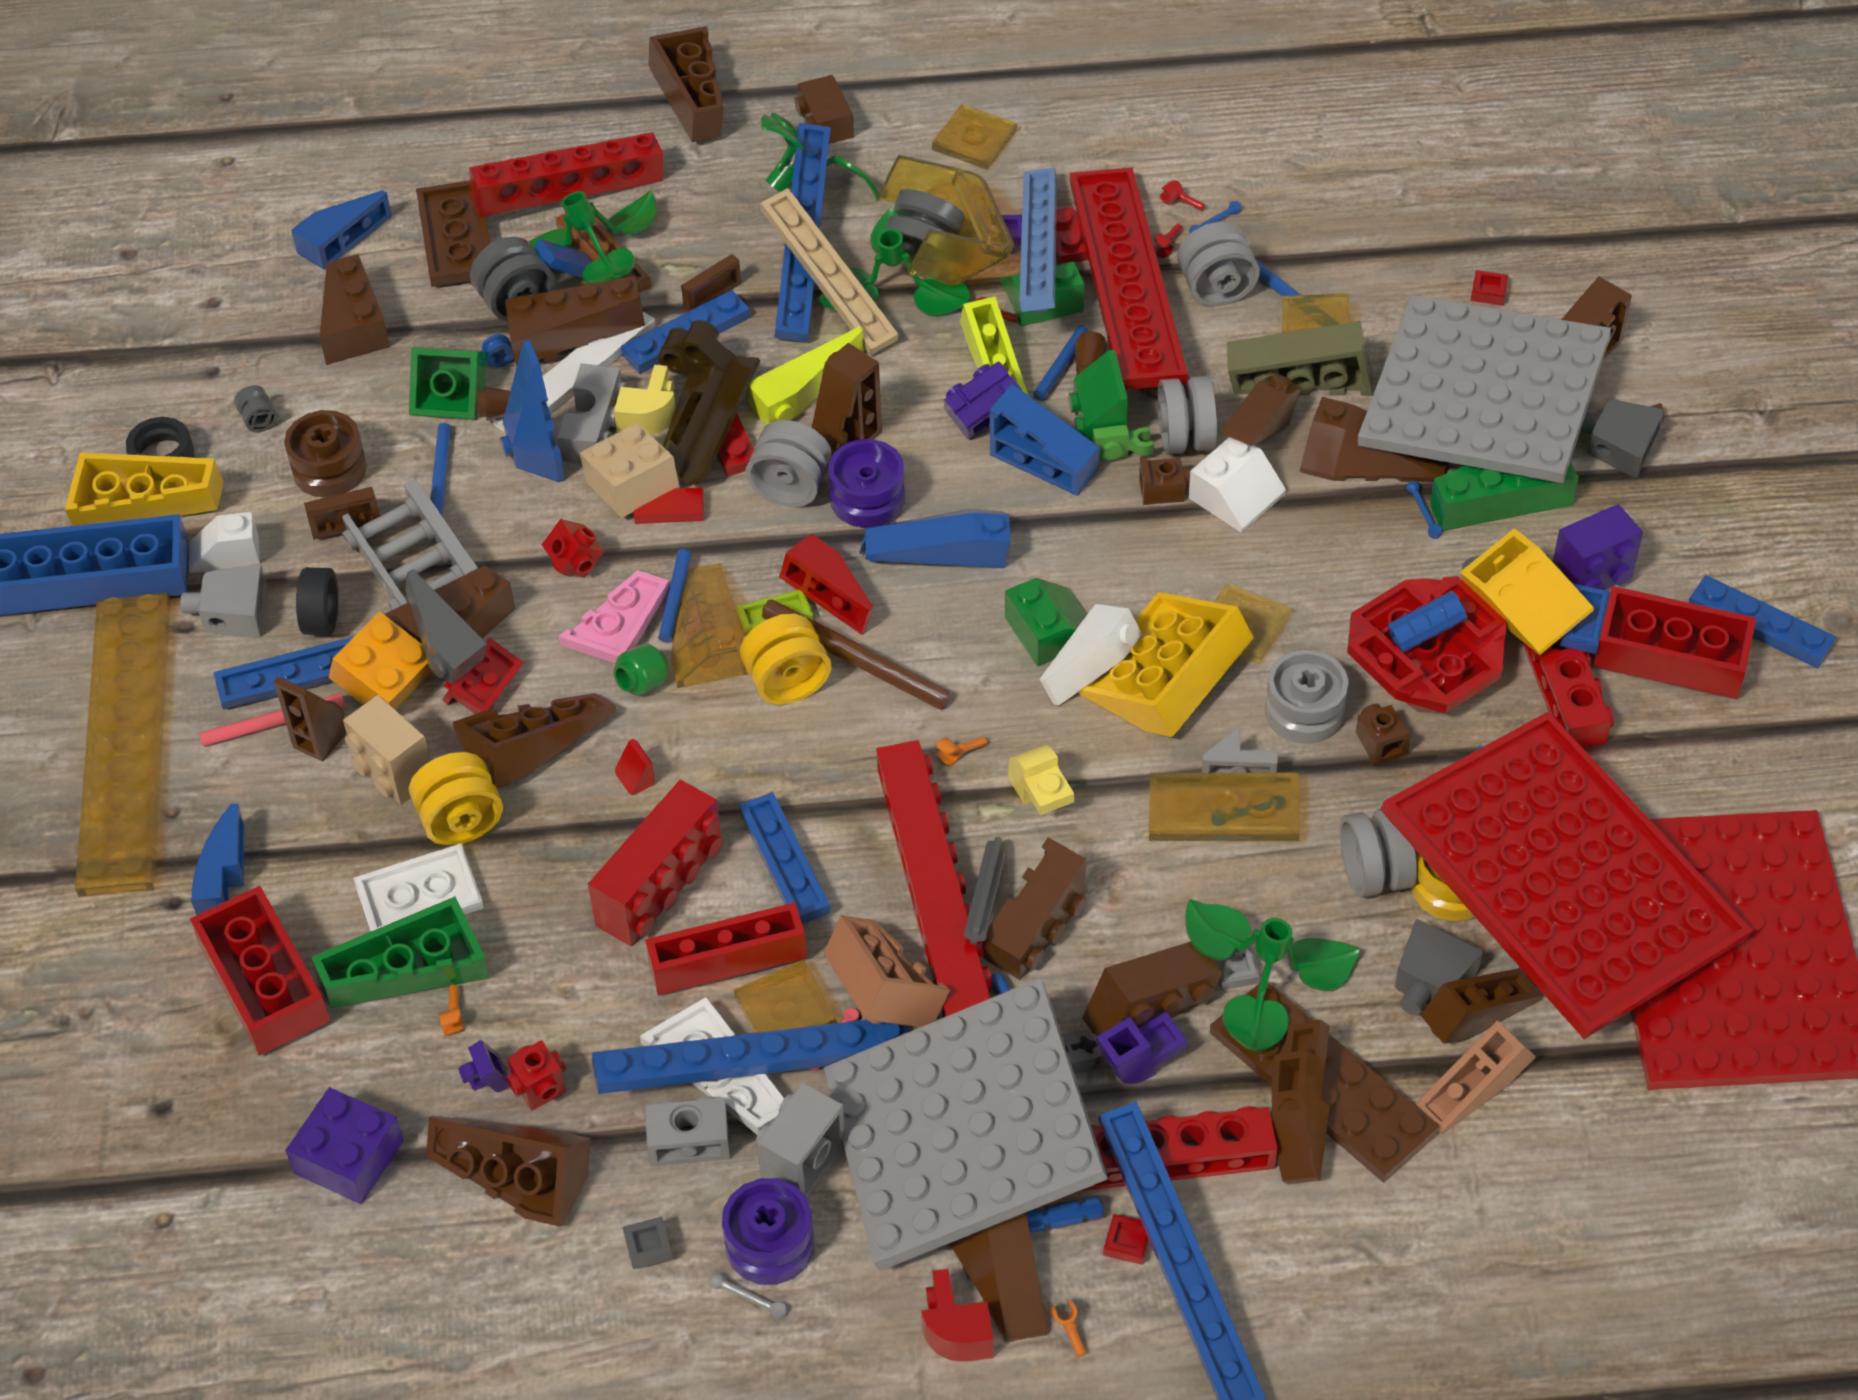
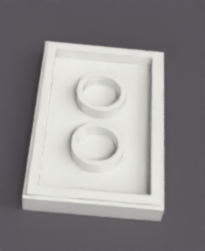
[353,843,484,932]

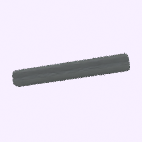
[964,837,1008,945]

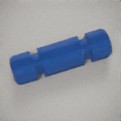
[1026,1196,1104,1233]

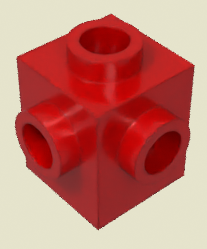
[541,519,604,578]
[506,1040,566,1111]

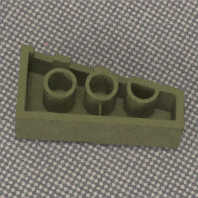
[1227,321,1373,396]

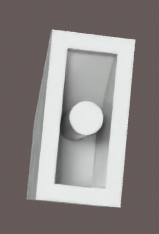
[189,512,260,573]

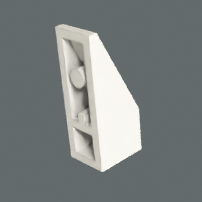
[1039,604,1142,705]

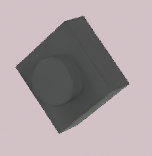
[622,1216,673,1270]

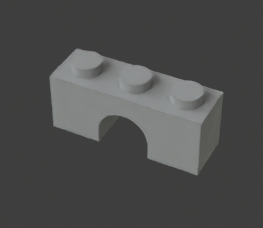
[557,363,627,463]

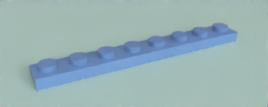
[1019,167,1057,312]

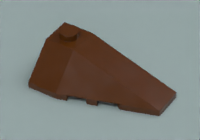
[1300,397,1449,482]
[453,693,616,787]
[426,1115,591,1227]
[948,1212,1048,1342]

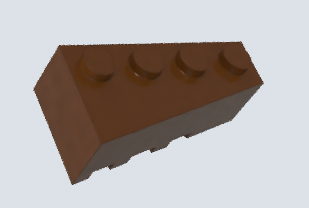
[648,26,723,143]
[505,276,645,366]

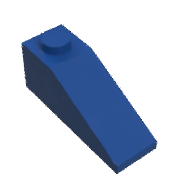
[291,190,392,270]

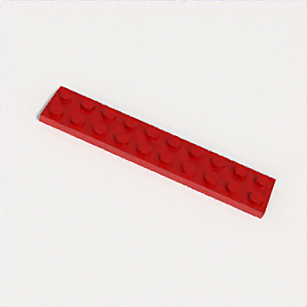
[1069,167,1188,390]

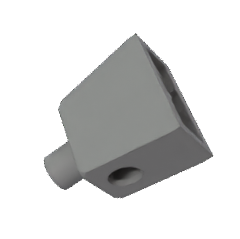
[181,563,267,638]

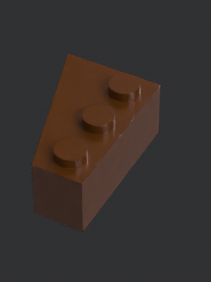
[812,343,882,455]
[982,837,1087,980]
[1082,941,1223,1036]

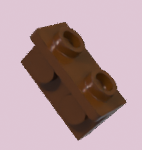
[304,487,380,540]

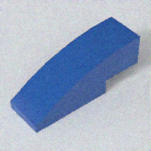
[191,803,245,915]

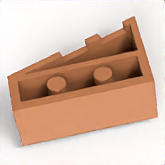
[824,915,950,1027]

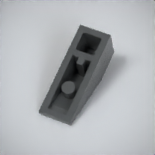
[405,569,487,685]

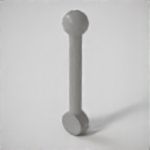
[709,1272,787,1320]

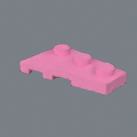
[558,570,670,663]

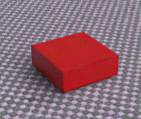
[1471,270,1508,306]
[1103,1213,1149,1265]

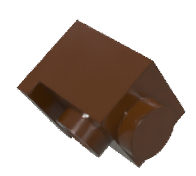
[1139,456,1190,505]
[1356,703,1411,765]

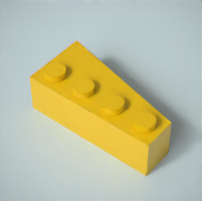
[65,452,224,526]

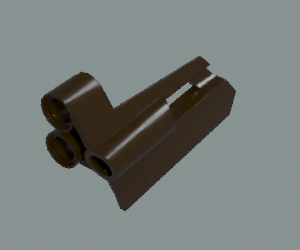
[658,320,761,486]

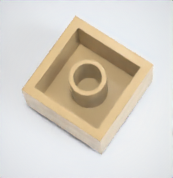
[579,422,680,518]
[343,695,430,805]

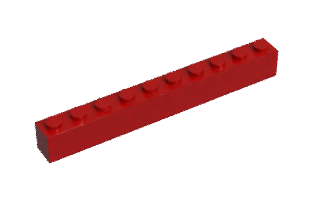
[876,740,992,1018]

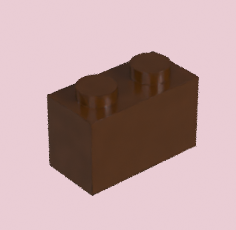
[794,74,854,144]

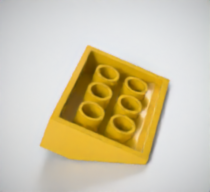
[1078,592,1254,737]

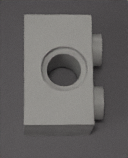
[645,1096,730,1166]

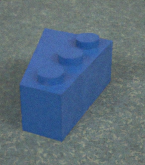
[990,384,1099,496]

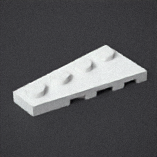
[640,997,784,1135]

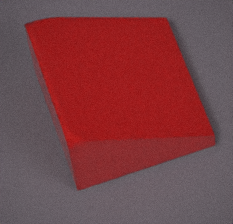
[615,738,655,795]

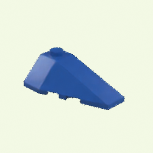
[500,340,565,482]
[865,509,1010,568]

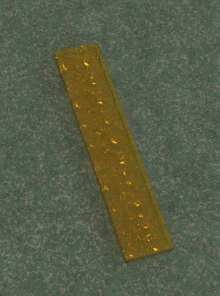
[75,592,170,897]

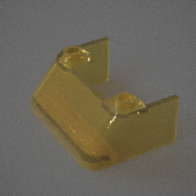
[878,154,1014,285]

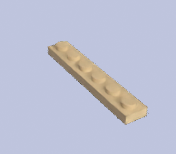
[760,188,899,356]

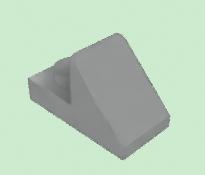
[1201,728,1277,785]

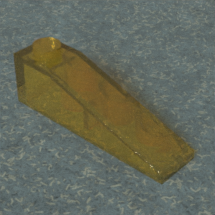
[671,563,748,688]

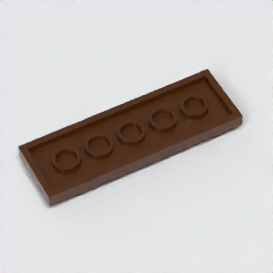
[1209,982,1439,1183]

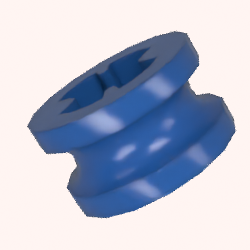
[481,334,514,367]

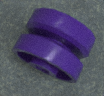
[828,439,905,528]
[722,1178,814,1285]

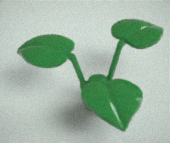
[761,112,879,201]
[528,190,658,284]
[819,205,970,316]
[1185,899,1360,1051]

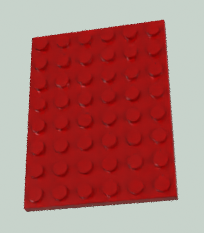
[1380,711,1753,1039]
[1631,810,1858,1090]

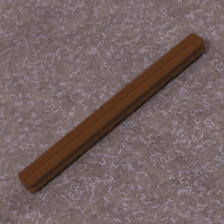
[762,599,950,709]

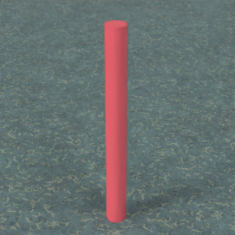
[199,693,345,746]

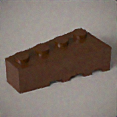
[1561,276,1632,359]

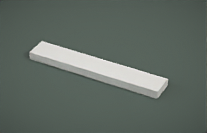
[493,312,656,432]

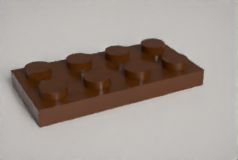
[416,180,490,287]

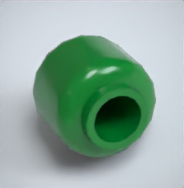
[613,643,668,696]

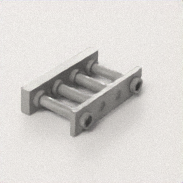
[342,478,478,610]

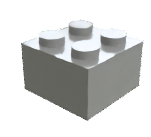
[756,1082,845,1198]

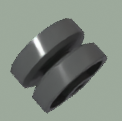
[885,189,966,262]
[470,236,555,322]

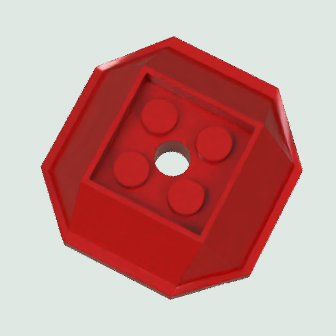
[1347,576,1507,714]

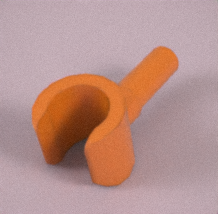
[935,736,987,766]
[438,985,464,1036]
[1050,1299,1087,1358]

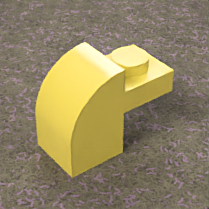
[614,365,676,435]
[1008,744,1074,815]

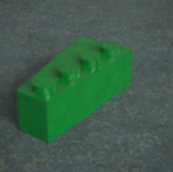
[1430,461,1578,531]
[311,896,489,1008]

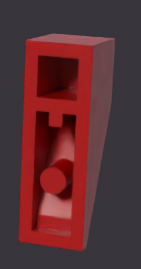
[779,533,873,635]

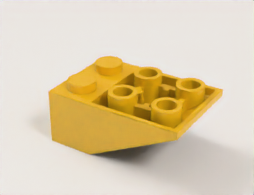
[1460,528,1594,655]

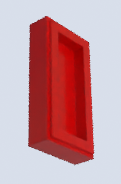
[634,487,704,524]

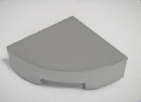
[1220,946,1260,990]

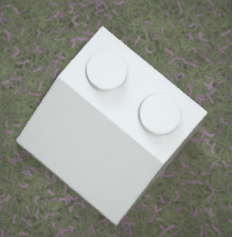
[1189,437,1286,533]

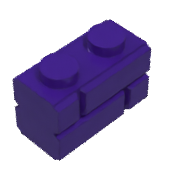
[944,361,1022,440]

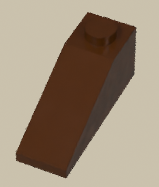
[1221,374,1301,446]
[273,677,346,762]
[1421,968,1543,1044]

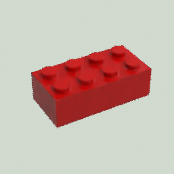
[1593,586,1756,699]
[588,779,722,947]
[189,886,330,1056]

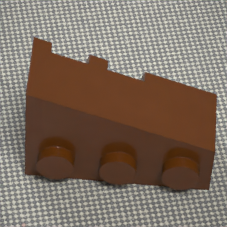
[319,254,390,365]
[385,566,515,644]

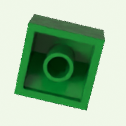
[1001,262,1084,327]
[409,347,486,419]
[1068,350,1128,441]
[1005,578,1086,667]

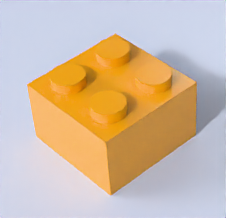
[329,611,431,710]

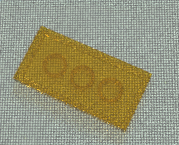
[1149,773,1299,841]

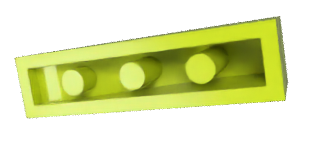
[960,296,1028,395]
[747,327,864,425]

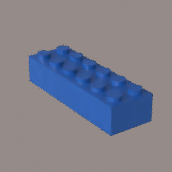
[0,514,189,615]

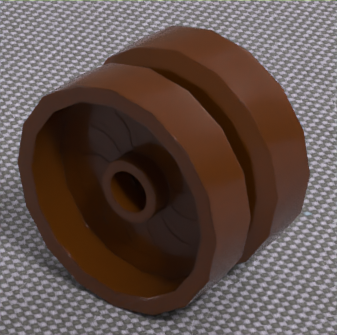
[284,410,367,497]

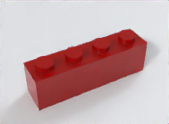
[645,902,807,996]

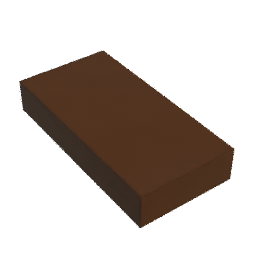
[681,254,741,312]

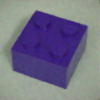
[1552,503,1643,590]
[285,1087,404,1204]

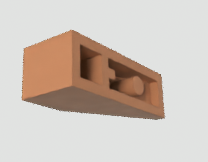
[1414,1020,1536,1134]

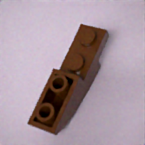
[1272,1019,1330,1184]

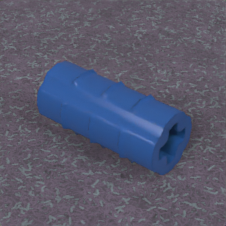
[1387,591,1467,653]

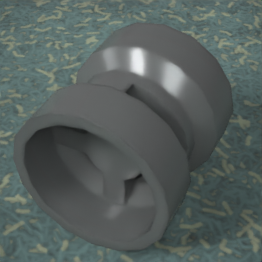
[234,385,278,433]

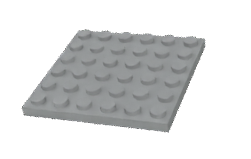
[1358,294,1611,483]
[824,978,1108,1271]

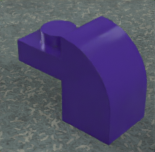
[1096,1012,1188,1084]

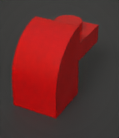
[921,1268,993,1362]

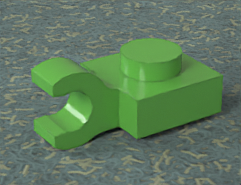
[1092,425,1154,461]

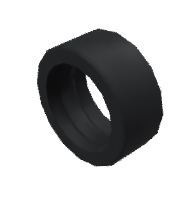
[126,416,195,458]
[296,567,339,635]

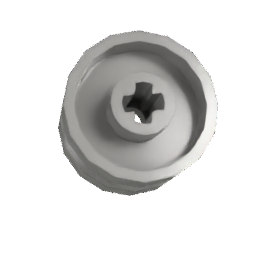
[1177,222,1260,307]
[1158,376,1217,454]
[745,420,832,507]
[1265,649,1349,744]
[1339,809,1417,898]

